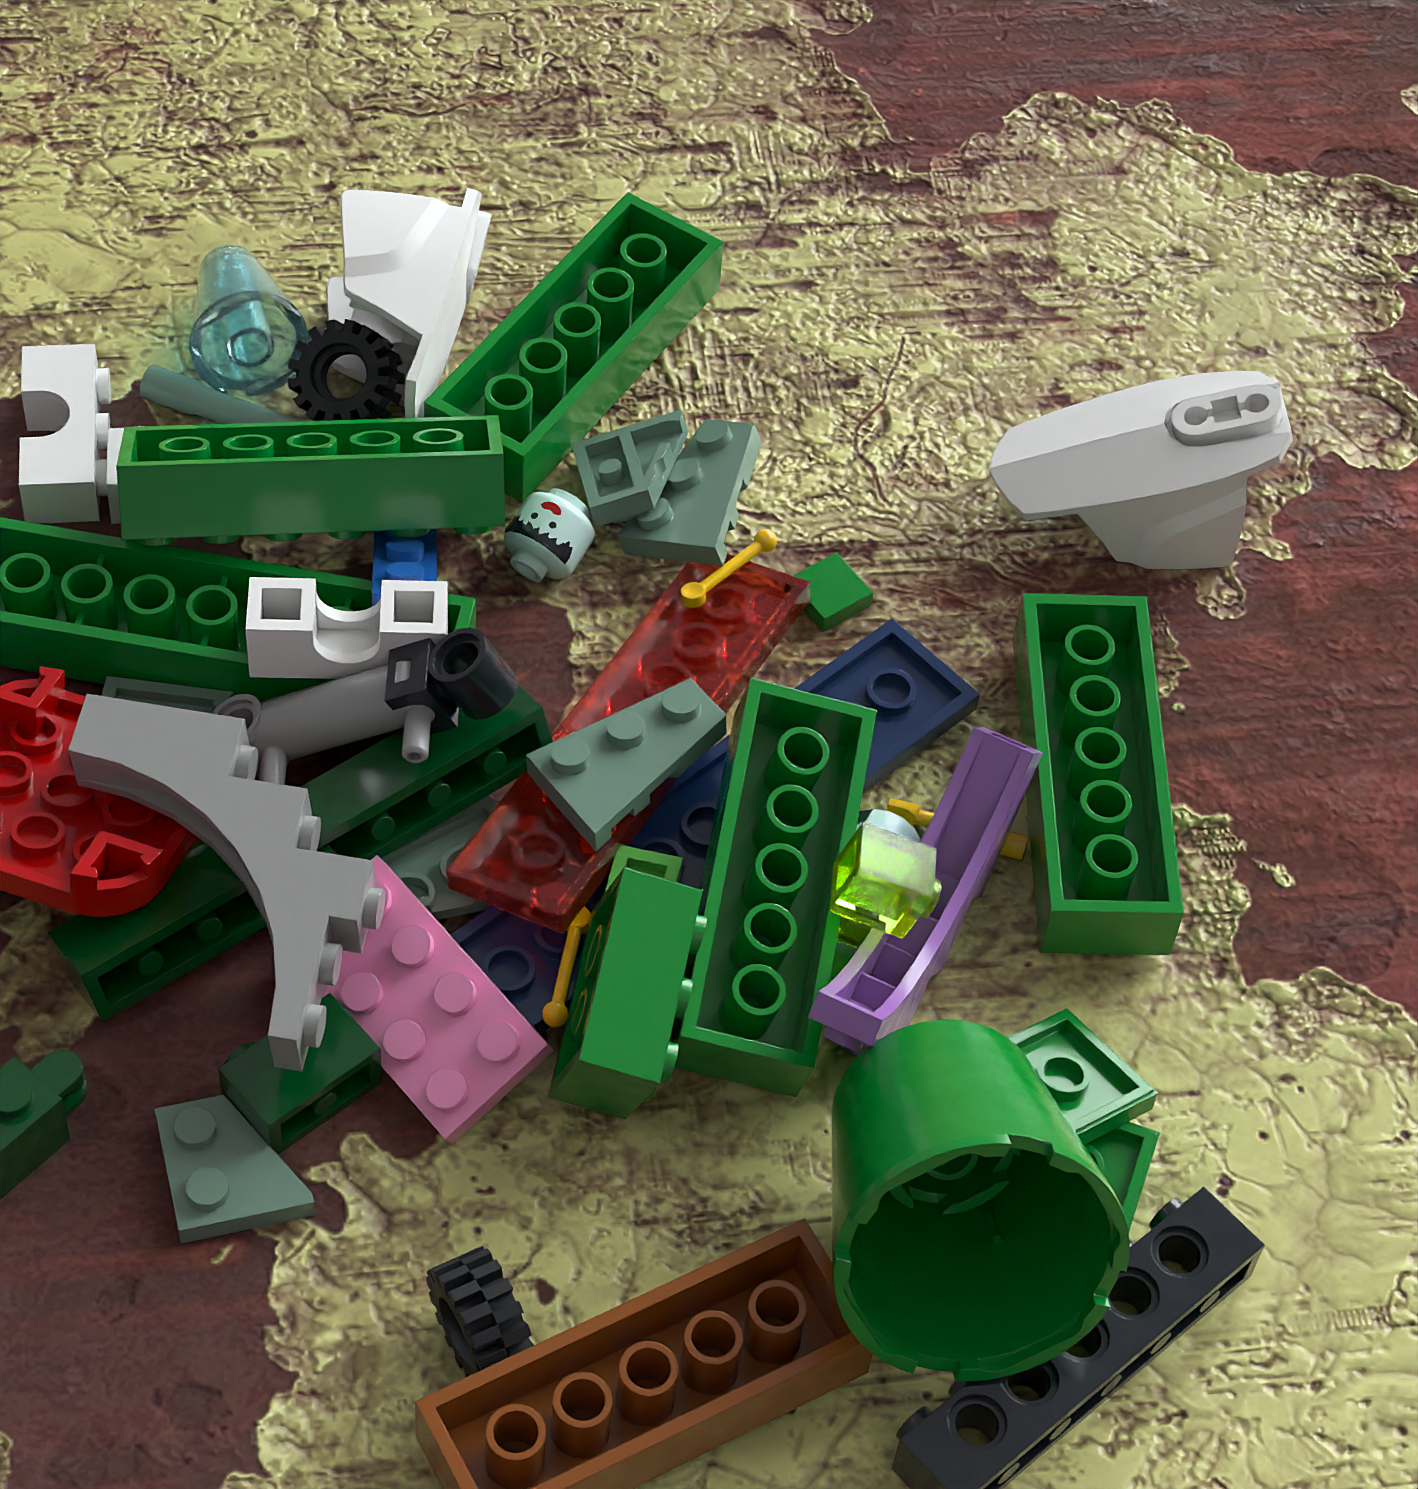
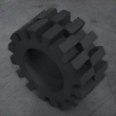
[287,319,405,421]
[426,1246,534,1377]

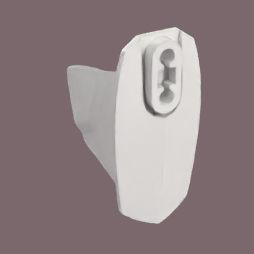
[326,188,492,418]
[989,371,1293,569]

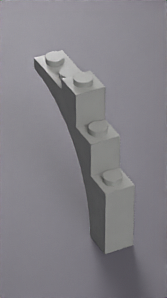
[68,694,386,1072]

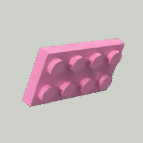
[322,855,554,1144]

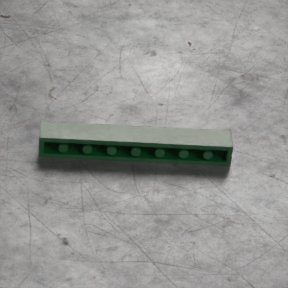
[47,685,553,1022]

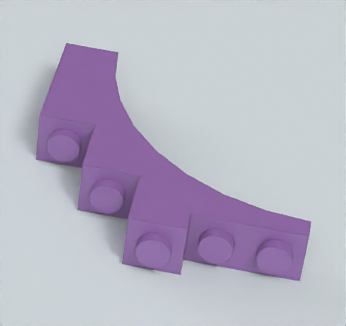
[808,727,1043,1056]

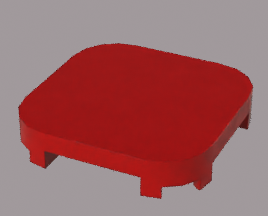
[0,666,197,917]

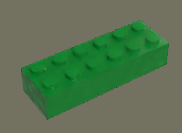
[424,192,724,504]
[116,415,505,546]
[1012,593,1184,955]
[670,678,877,1097]

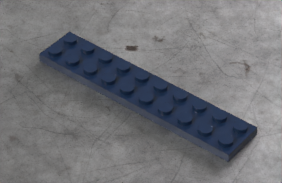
[451,618,980,1034]

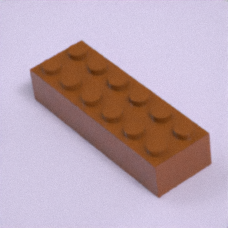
[415,1218,873,1489]

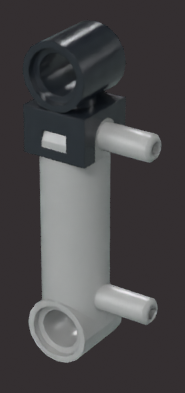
[212,627,518,785]

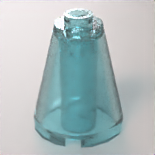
[189,245,309,396]

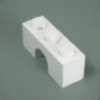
[19,344,111,524]
[246,577,448,679]

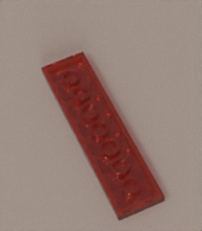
[446,554,810,934]

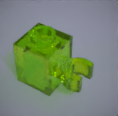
[829,821,941,948]

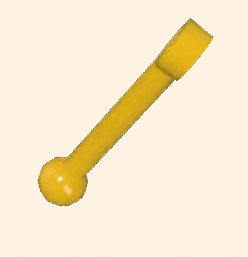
[681,529,777,608]
[542,905,591,1027]

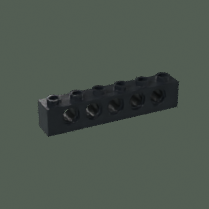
[891,1186,1265,1489]

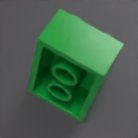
[548,867,707,1120]

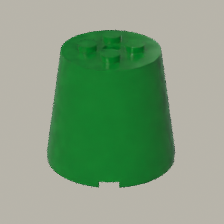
[831,1020,1130,1381]

